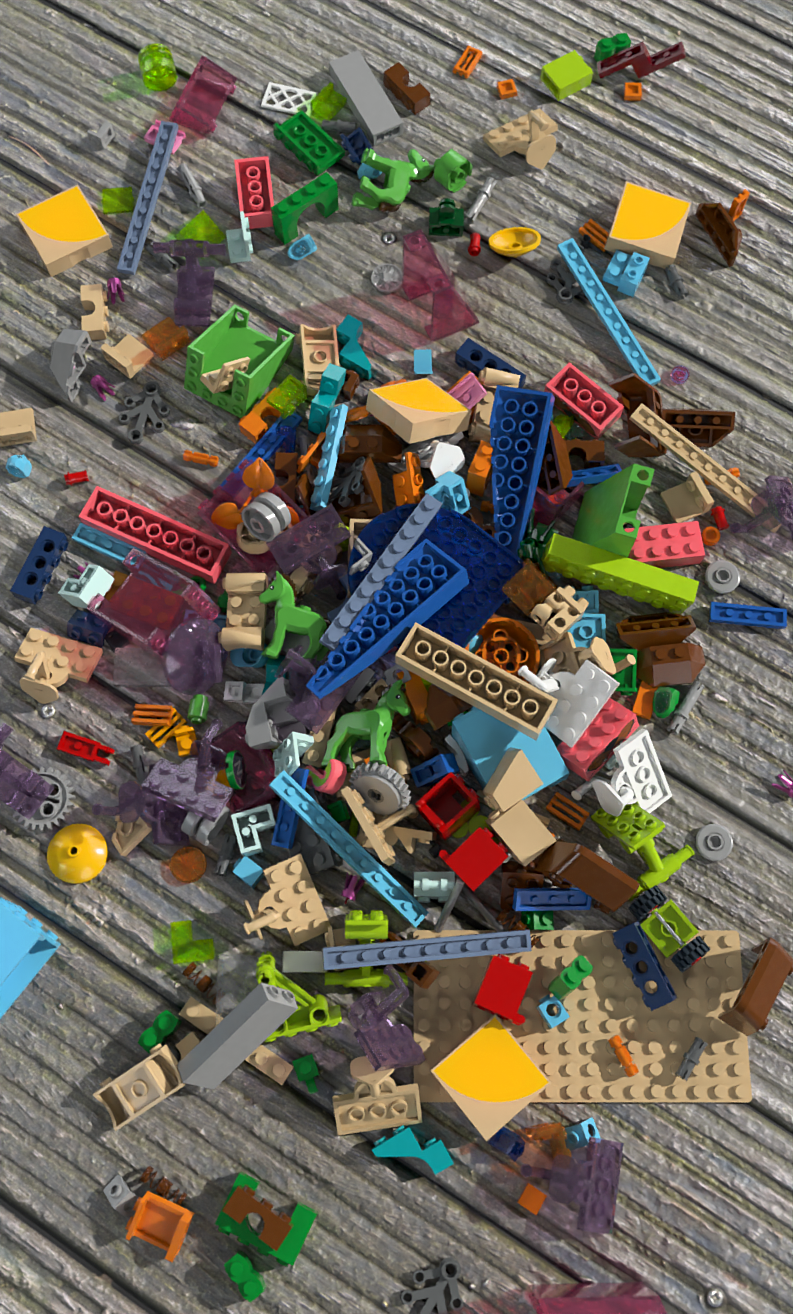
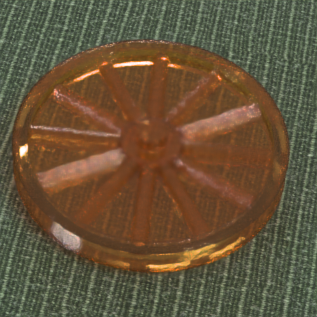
[170,846,207,883]

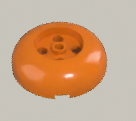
[463,617,540,684]

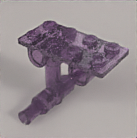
[153,239,226,327]
[0,723,54,819]

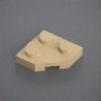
[112,799,153,857]

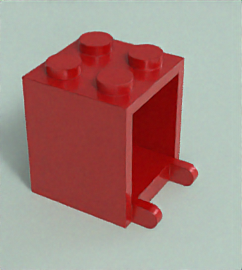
[415,772,480,841]
[439,827,509,891]
[472,954,533,1025]

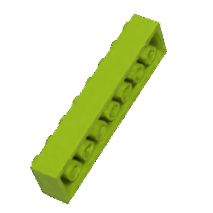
[539,533,699,614]

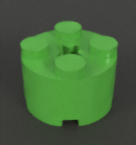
[434,149,472,192]

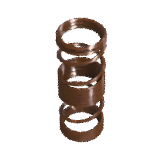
[496,908,540,948]
[182,962,226,1005]
[139,1166,187,1206]

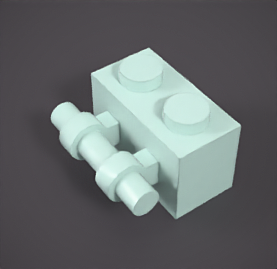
[414,872,455,903]

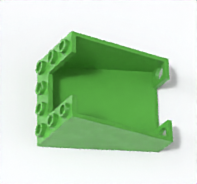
[184,304,295,418]
[572,464,655,558]

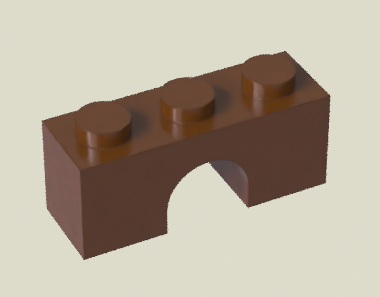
[383,62,430,115]
[564,439,605,469]
[273,452,301,510]
[378,931,440,989]
[222,1184,293,1251]

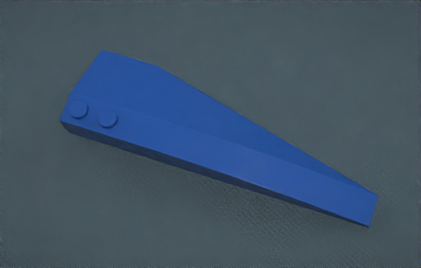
[490,385,555,579]
[306,539,469,699]

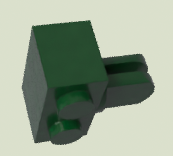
[429,198,464,237]

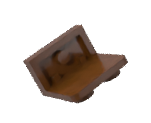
[500,861,544,911]

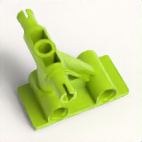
[590,803,695,901]
[325,910,408,988]
[256,951,342,1042]

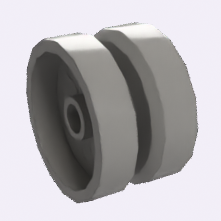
[241,492,291,542]
[181,794,231,846]

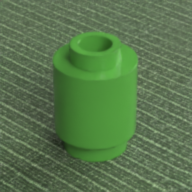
[187,694,209,724]

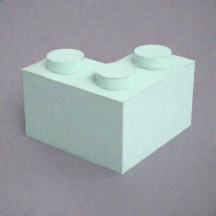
[58,564,115,610]
[231,804,276,857]

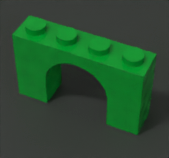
[271,172,339,245]
[215,1172,318,1267]

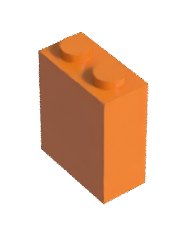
[466,440,493,497]
[397,670,429,725]

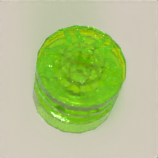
[138,43,177,92]

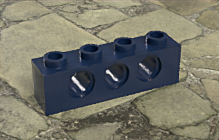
[455,338,526,388]
[10,526,68,605]
[612,921,678,1011]

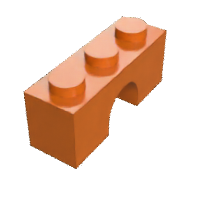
[239,387,293,444]

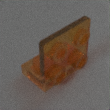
[141,317,191,361]
[501,558,556,615]
[525,1122,572,1169]

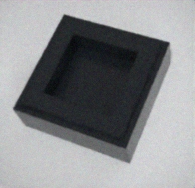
[104,626,130,653]

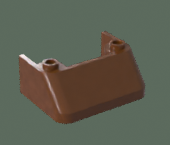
[608,373,667,458]
[295,457,382,534]
[535,841,640,914]
[717,937,793,1036]

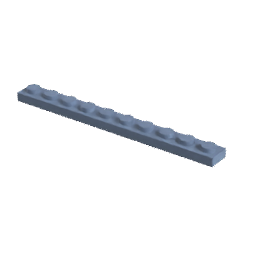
[117,121,179,275]
[319,493,443,652]
[322,929,532,970]

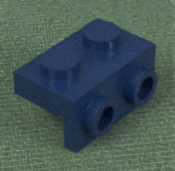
[340,127,376,166]
[67,609,113,648]

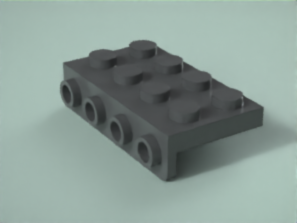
[277,788,343,876]

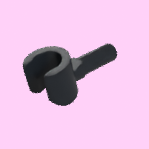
[580,234,602,254]
[426,830,441,859]

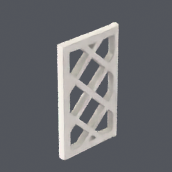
[260,82,317,117]

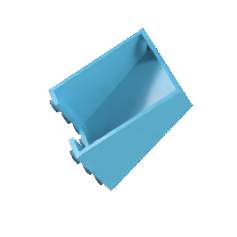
[451,706,570,810]
[0,897,61,1019]

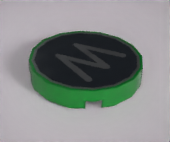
[225,750,247,790]

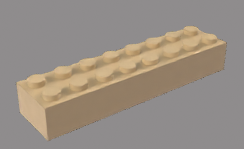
[395,622,558,741]

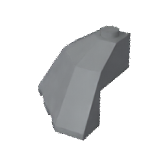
[50,329,92,403]
[245,677,310,749]

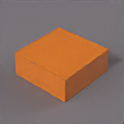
[496,79,517,100]
[624,82,642,101]
[517,1183,547,1215]

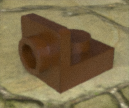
[342,370,360,401]

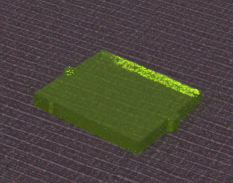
[101,187,135,214]

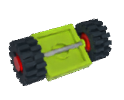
[629,885,710,973]

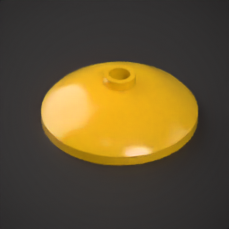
[489,227,541,257]
[47,824,108,884]

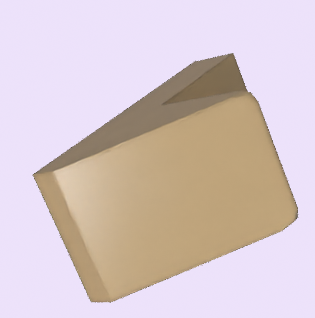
[393,826,437,853]

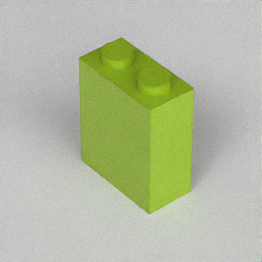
[540,50,593,101]

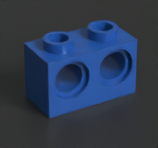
[410,753,460,788]

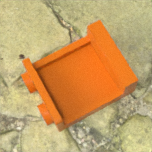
[125,1191,195,1262]

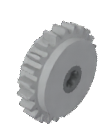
[349,762,411,816]

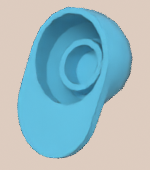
[230,642,269,668]

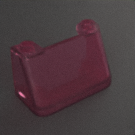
[168,55,237,134]
[202,721,278,813]

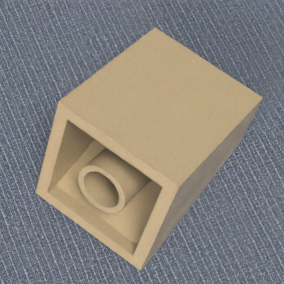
[482,748,543,812]
[485,799,557,866]

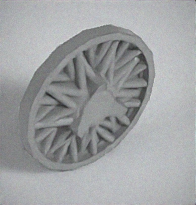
[371,263,403,293]
[704,560,740,594]
[695,824,733,861]

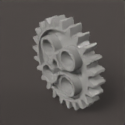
[9,767,76,832]

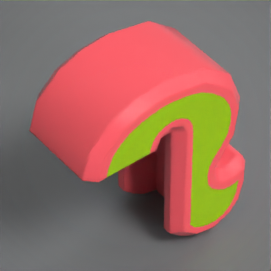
[305,759,347,795]

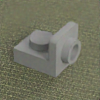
[87,121,115,149]

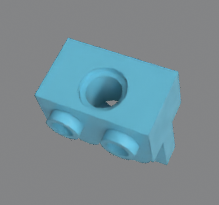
[602,249,650,297]
[425,471,471,525]

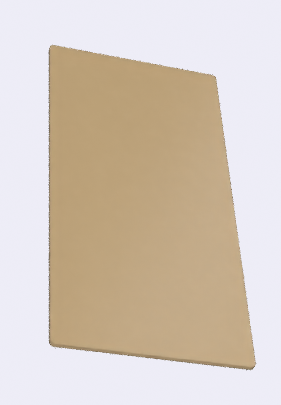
[413,930,752,1102]

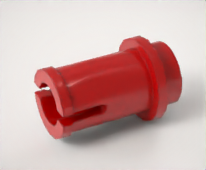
[467,233,481,257]
[64,470,89,486]
[711,506,729,531]

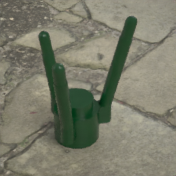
[525,508,556,547]
[516,539,548,587]

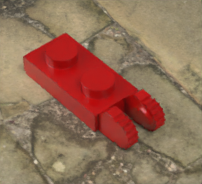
[56,731,115,766]

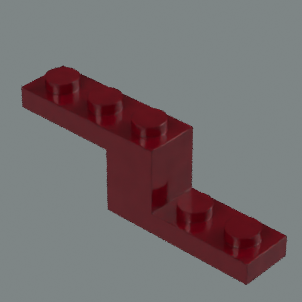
[597,41,686,79]

